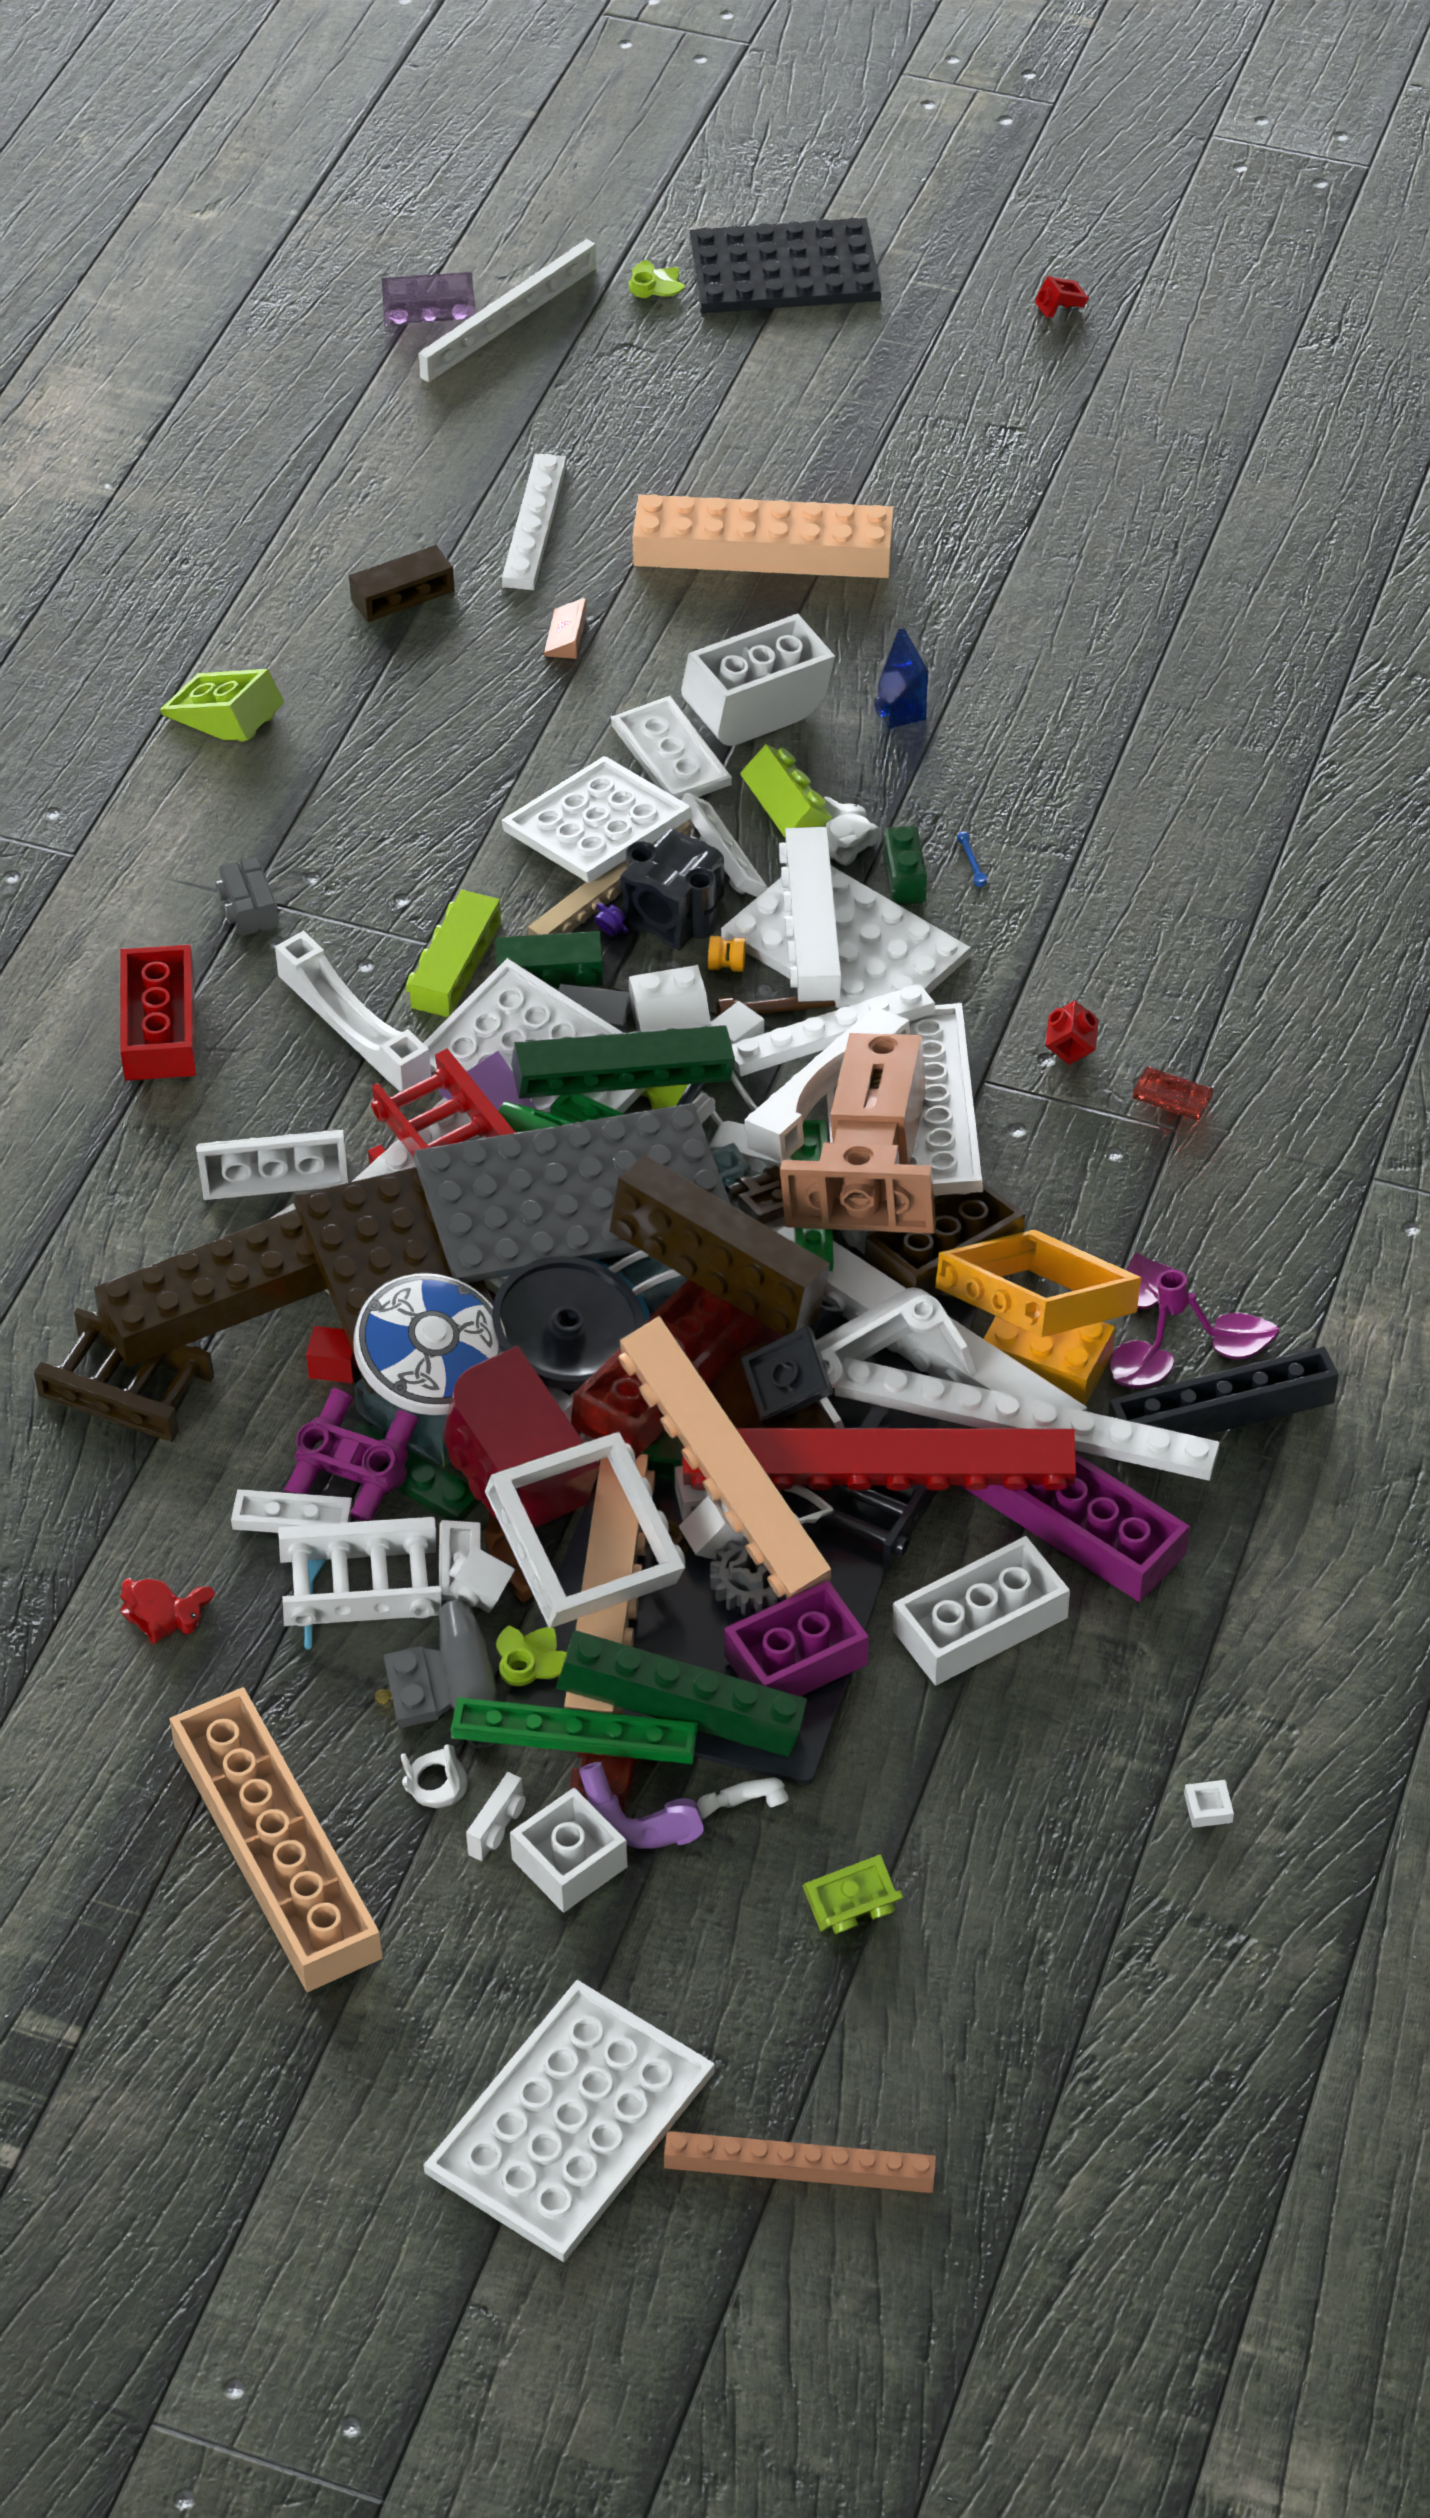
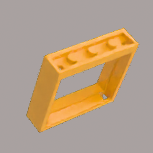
[935,1229,1141,1338]

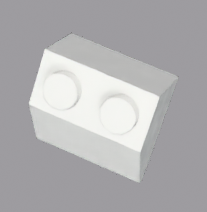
[629,965,711,1032]

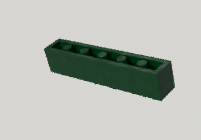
[511,1025,735,1099]
[556,1630,807,1757]

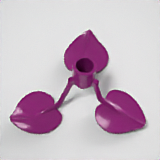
[1110,1253,1279,1388]

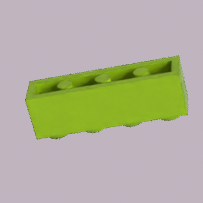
[406,889,501,1018]

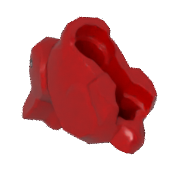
[119,1578,215,1645]

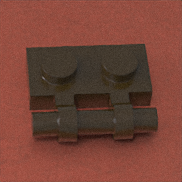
[725,1165,784,1224]

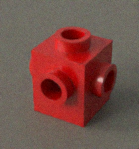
[1045,1000,1099,1065]

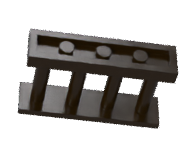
[34,1308,214,1442]

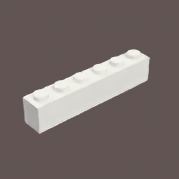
[779,827,841,1002]

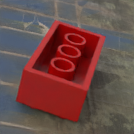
[120,944,196,1081]

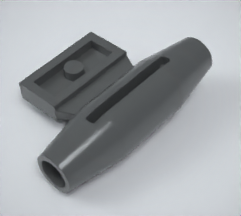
[383,1600,499,1749]

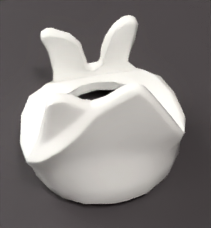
[401,1744,468,1808]

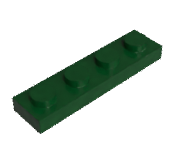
[351,1422,482,1521]

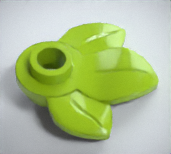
[628,260,685,298]
[496,1625,566,1686]

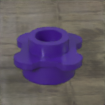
[594,902,628,936]

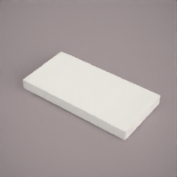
[611,696,731,800]

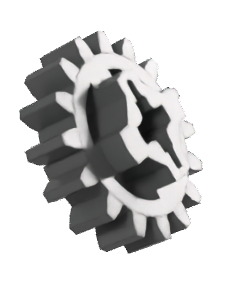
[710,1536,787,1615]

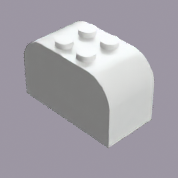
[681,614,835,746]

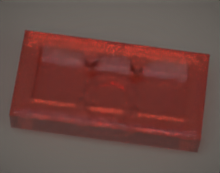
[1132,1066,1213,1121]

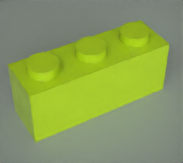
[740,744,832,837]

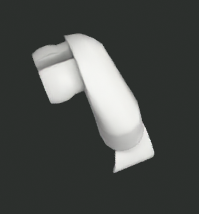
[697,1777,788,1820]

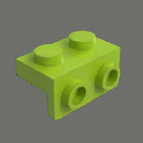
[802,1854,903,1934]

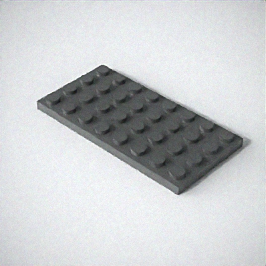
[413,1103,731,1284]

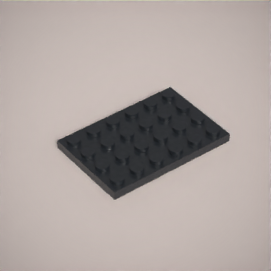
[689,217,881,313]

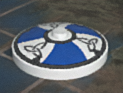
[353,1274,507,1415]

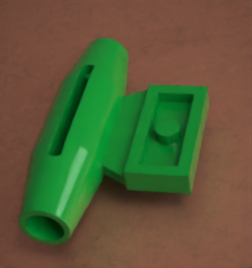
[498,1094,626,1133]

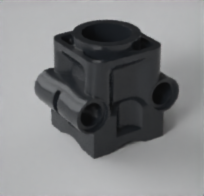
[620,829,724,951]

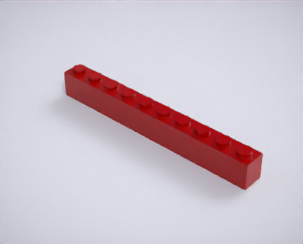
[683,1429,1076,1490]

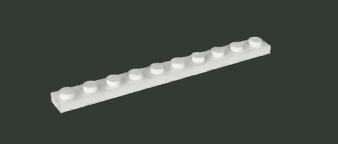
[835,1357,1220,1481]

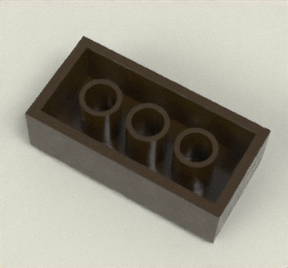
[864,1181,1026,1298]

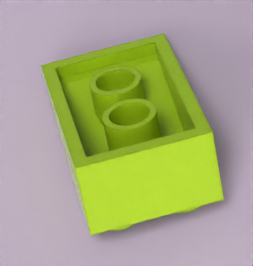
[160,669,285,742]

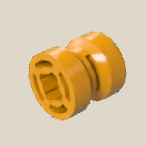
[708,936,746,972]

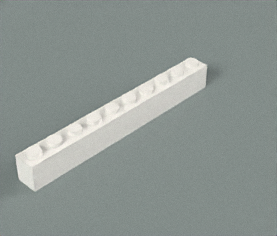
[777,1226,1087,1412]

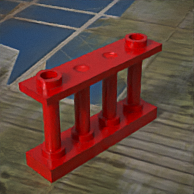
[371,1048,516,1157]

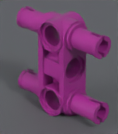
[283,1388,420,1522]

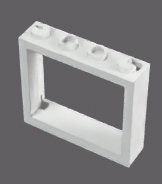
[485,1432,685,1628]

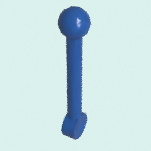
[957,831,987,887]

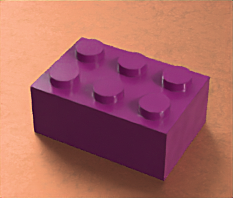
[724,1580,869,1697]

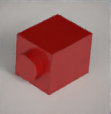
[306,1326,359,1383]

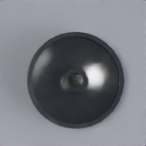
[492,1256,644,1390]

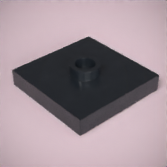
[740,1325,834,1426]

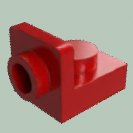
[1035,276,1089,318]

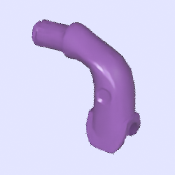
[579,1762,704,1849]

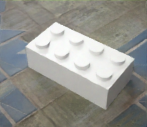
[892,1536,1070,1686]

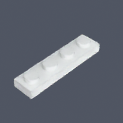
[681,793,768,897]

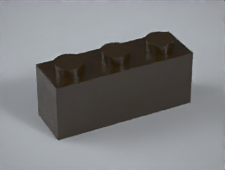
[349,545,455,622]

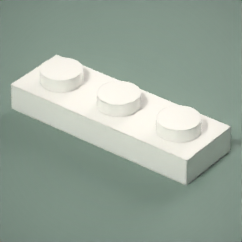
[231,1489,353,1533]

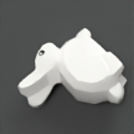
[823,797,880,866]

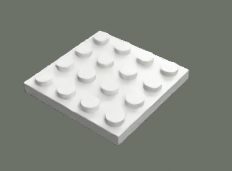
[502,756,693,883]

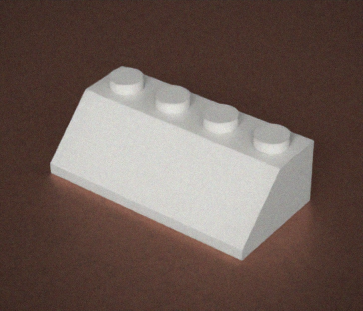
[196,1130,348,1200]

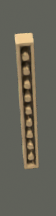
[528,821,691,935]

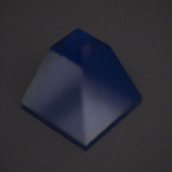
[874,628,928,729]

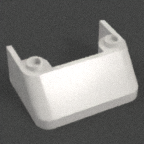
[816,1288,977,1429]

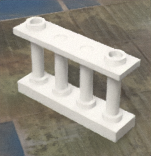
[278,1517,441,1626]

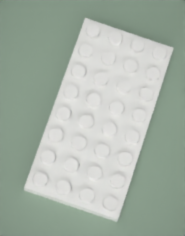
[823,1003,983,1196]

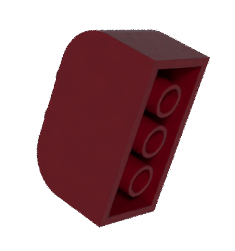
[443,1346,600,1528]

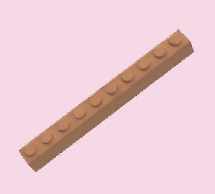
[664,2131,936,2193]

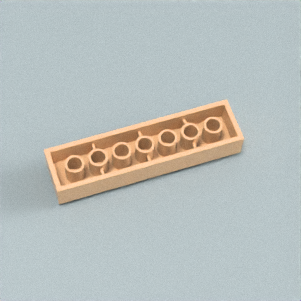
[633,495,893,578]
[169,1687,383,1992]

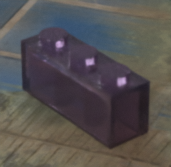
[381,272,475,325]

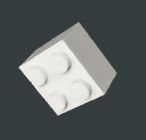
[510,1788,627,1913]

